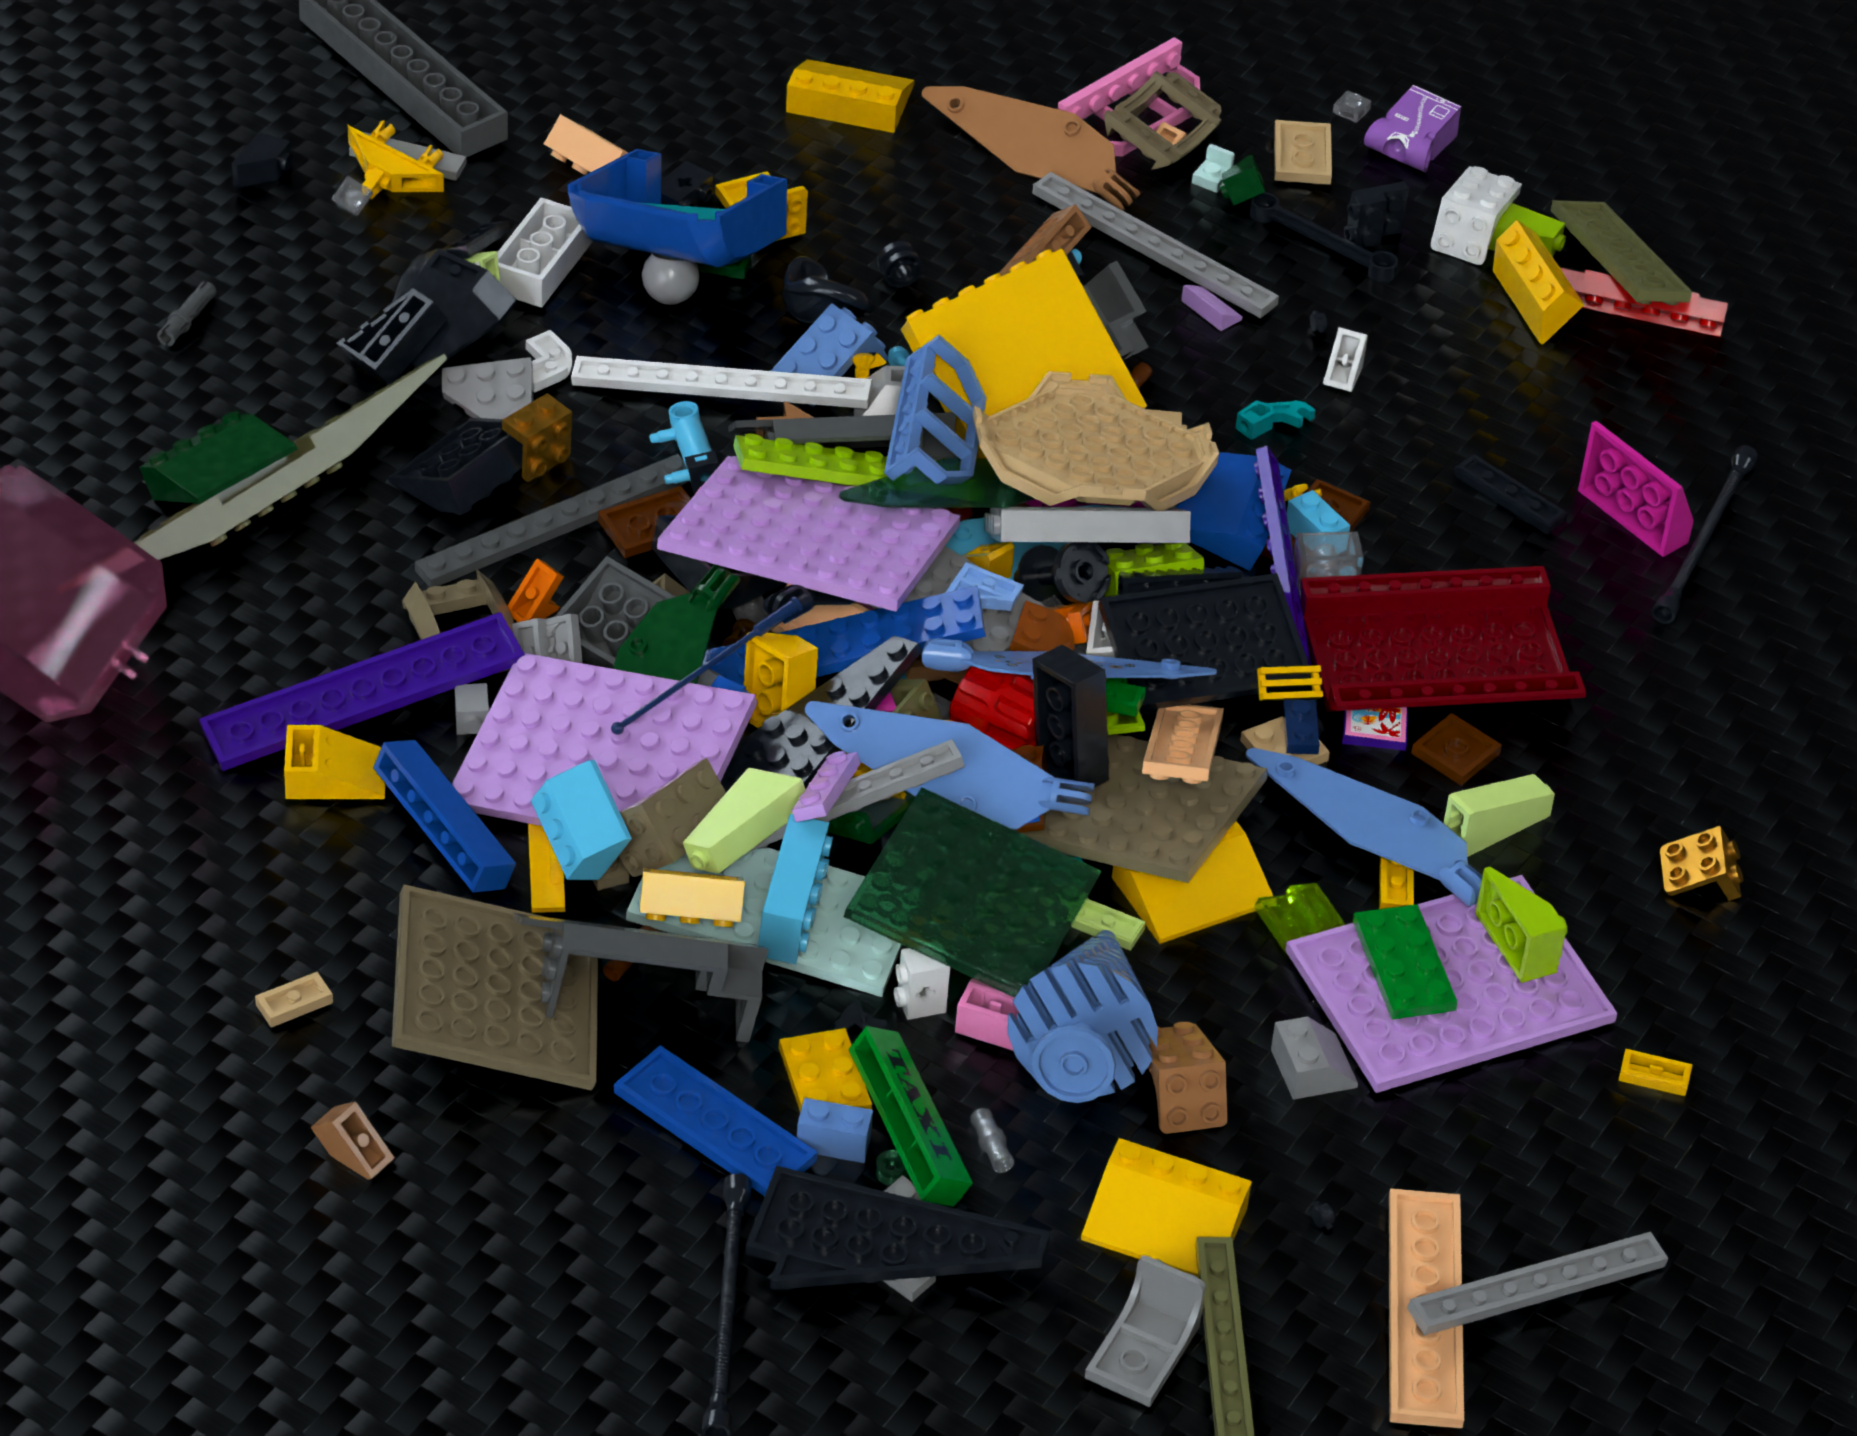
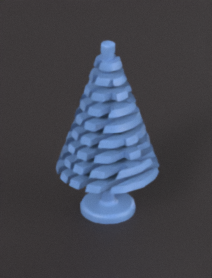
[1007,930,1158,1103]

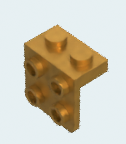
[502,393,572,482]
[1660,826,1743,901]

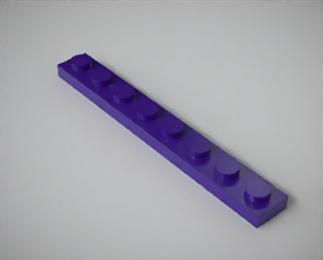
[1254,446,1312,666]

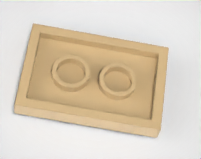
[1274,120,1332,185]

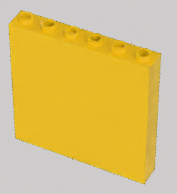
[901,248,1147,488]

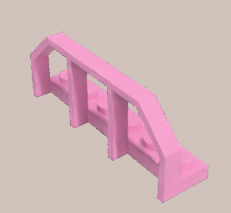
[1058,37,1200,157]

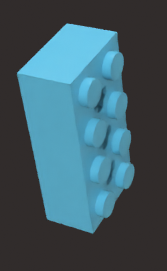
[758,814,833,965]

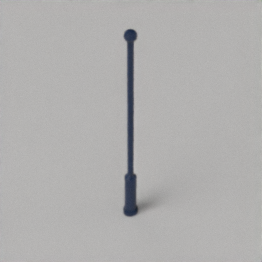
[611,596,803,735]

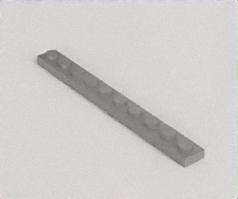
[1032,172,1279,318]

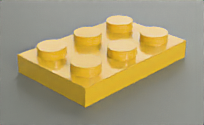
[779,1028,872,1113]

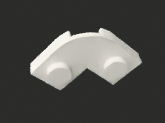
[526,330,572,393]

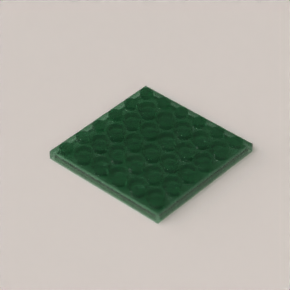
[843,787,1102,998]

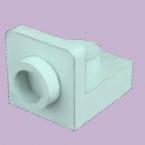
[1192,144,1235,193]

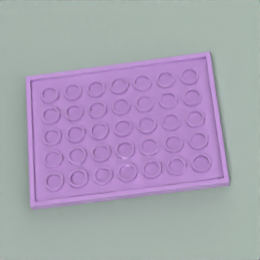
[657,456,961,612]
[452,653,757,854]
[1285,875,1617,1093]

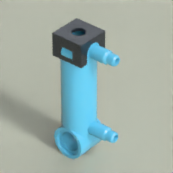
[649,401,719,494]

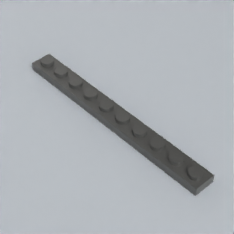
[415,454,689,587]

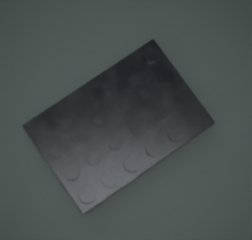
[1098,573,1312,712]

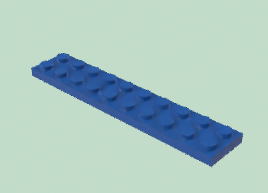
[703,585,986,686]

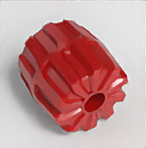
[949,666,1036,749]

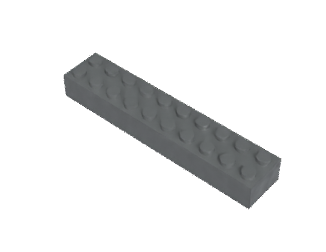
[299,0,508,157]

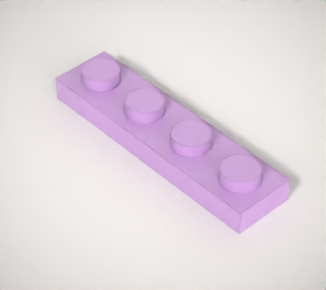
[792,751,861,822]

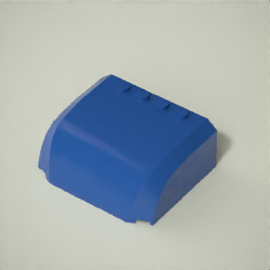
[567,149,787,267]

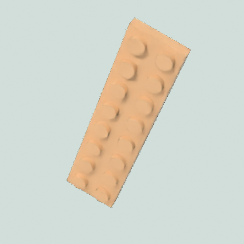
[1389,1188,1464,1428]

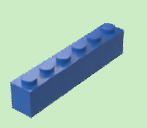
[373,740,516,893]

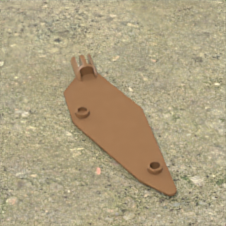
[922,86,1140,211]

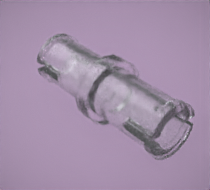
[971,1108,1014,1173]

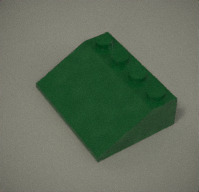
[139,411,298,504]

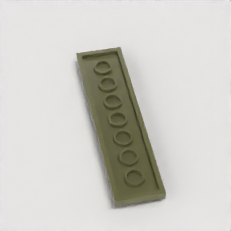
[1550,200,1692,305]

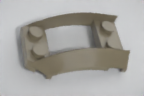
[1104,71,1222,170]
[402,569,514,674]

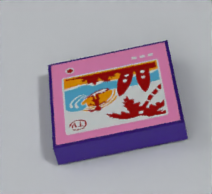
[1342,708,1408,751]

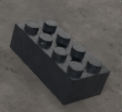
[1032,644,1109,792]

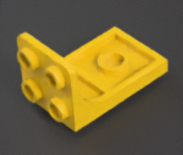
[715,171,808,241]

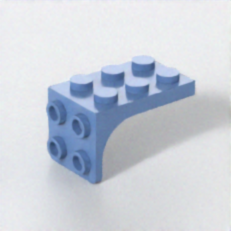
[771,303,888,408]

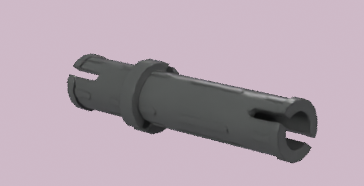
[157,281,216,346]

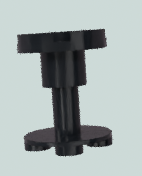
[1014,542,1111,607]

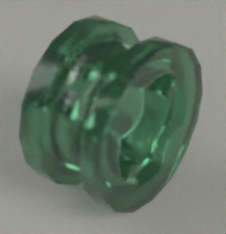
[875,1150,907,1185]

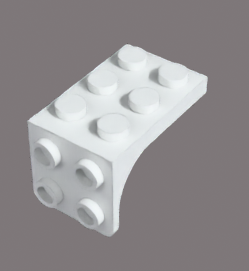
[1431,166,1522,265]

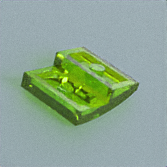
[1254,883,1346,953]

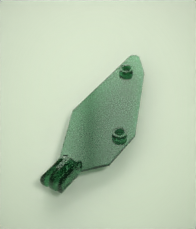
[839,458,1035,508]

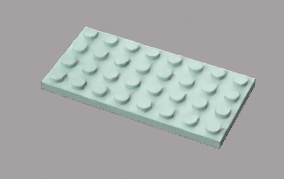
[626,847,921,997]

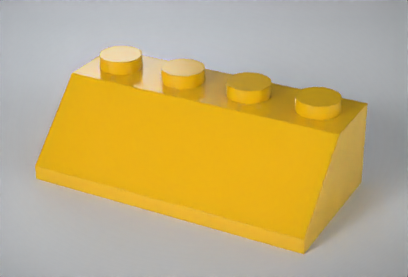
[1493,220,1584,345]

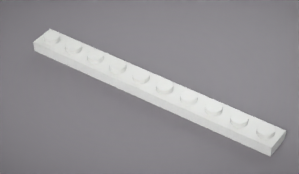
[571,356,872,409]

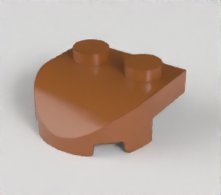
[1009,600,1075,651]

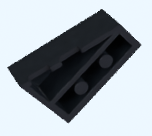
[337,288,448,385]

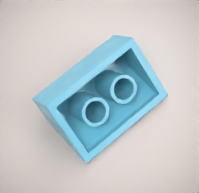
[531,760,632,880]

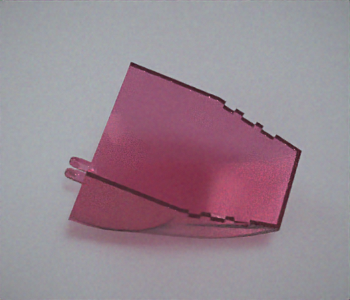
[0,465,167,723]

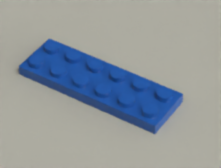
[614,1045,818,1197]

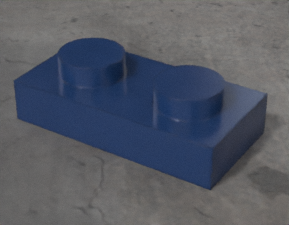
[1282,699,1320,755]

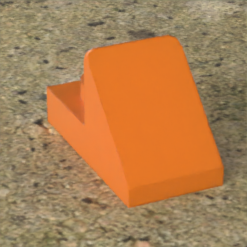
[507,559,564,622]
[1054,600,1097,644]

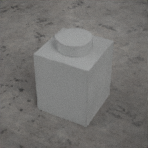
[455,683,489,735]

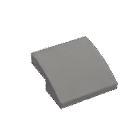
[512,614,583,663]

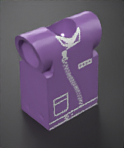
[1364,85,1461,173]

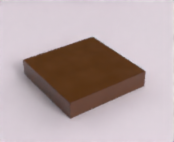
[1411,713,1502,786]

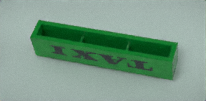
[848,1026,973,1207]

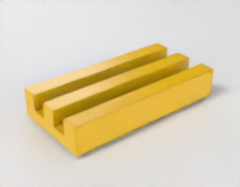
[1257,665,1323,701]
[1618,1049,1693,1096]

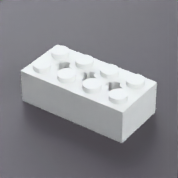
[497,198,593,308]

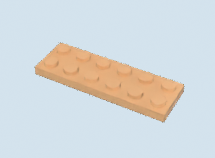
[1142,704,1224,784]

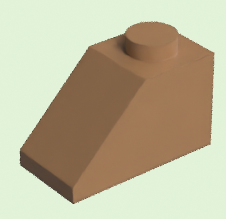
[311,1101,395,1180]

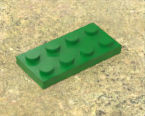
[1353,904,1458,1020]

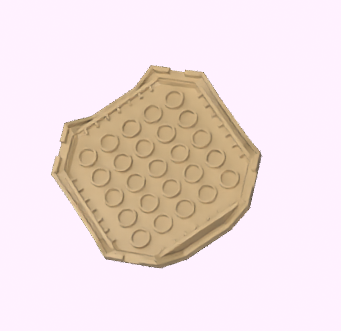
[972,371,1219,511]

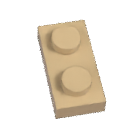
[255,972,333,1027]

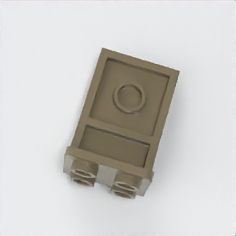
[619,758,726,877]

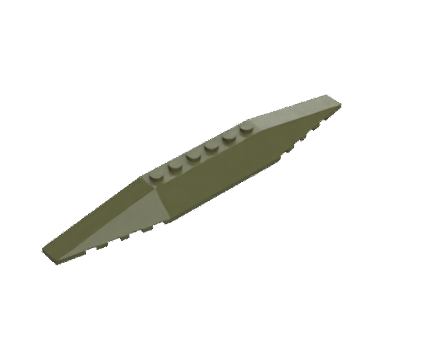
[59,354,447,594]

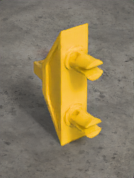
[347,120,444,199]

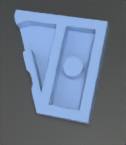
[945,562,1024,611]

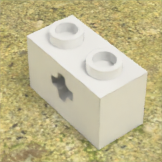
[894,942,950,1020]

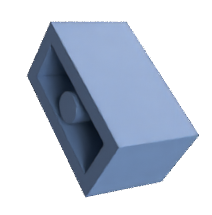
[797,1098,873,1163]

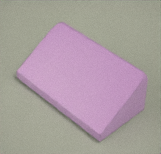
[1181,285,1242,331]

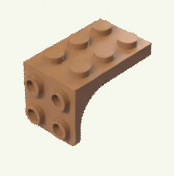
[1148,1022,1227,1134]

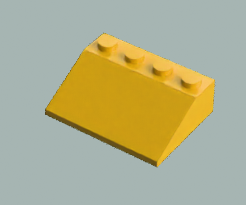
[786,59,914,133]
[1112,821,1275,944]
[1081,1138,1252,1278]

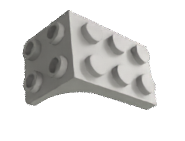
[1085,1255,1206,1407]

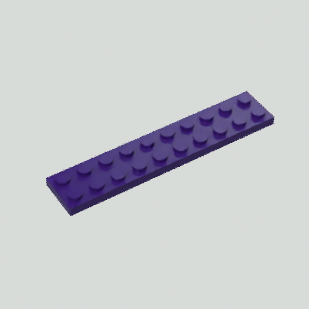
[199,612,525,771]

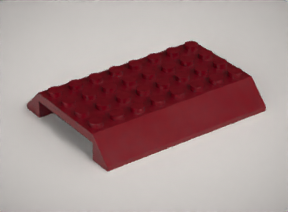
[1300,566,1586,712]

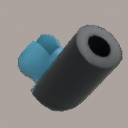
[1066,249,1085,281]

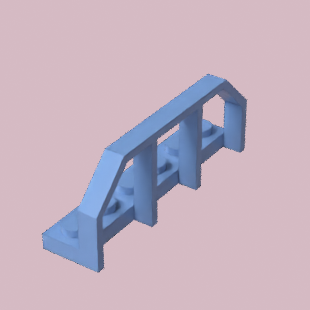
[884,335,987,484]

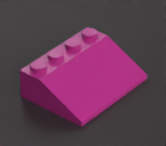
[1578,421,1694,557]

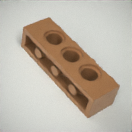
[999,204,1091,276]

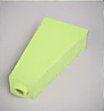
[683,768,806,874]
[1443,774,1555,857]

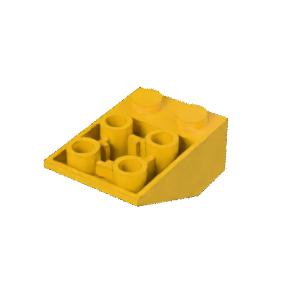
[284,725,385,799]

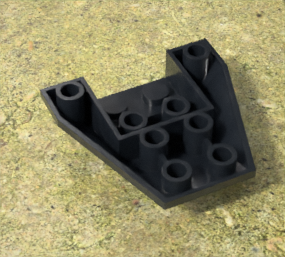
[392,248,517,369]

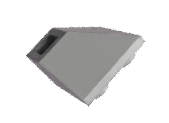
[854,365,905,416]

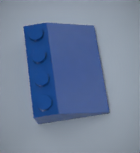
[1176,452,1291,571]

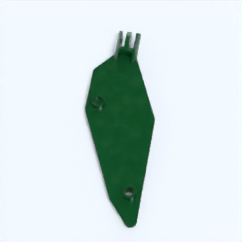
[613,564,741,684]

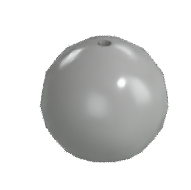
[642,254,700,305]

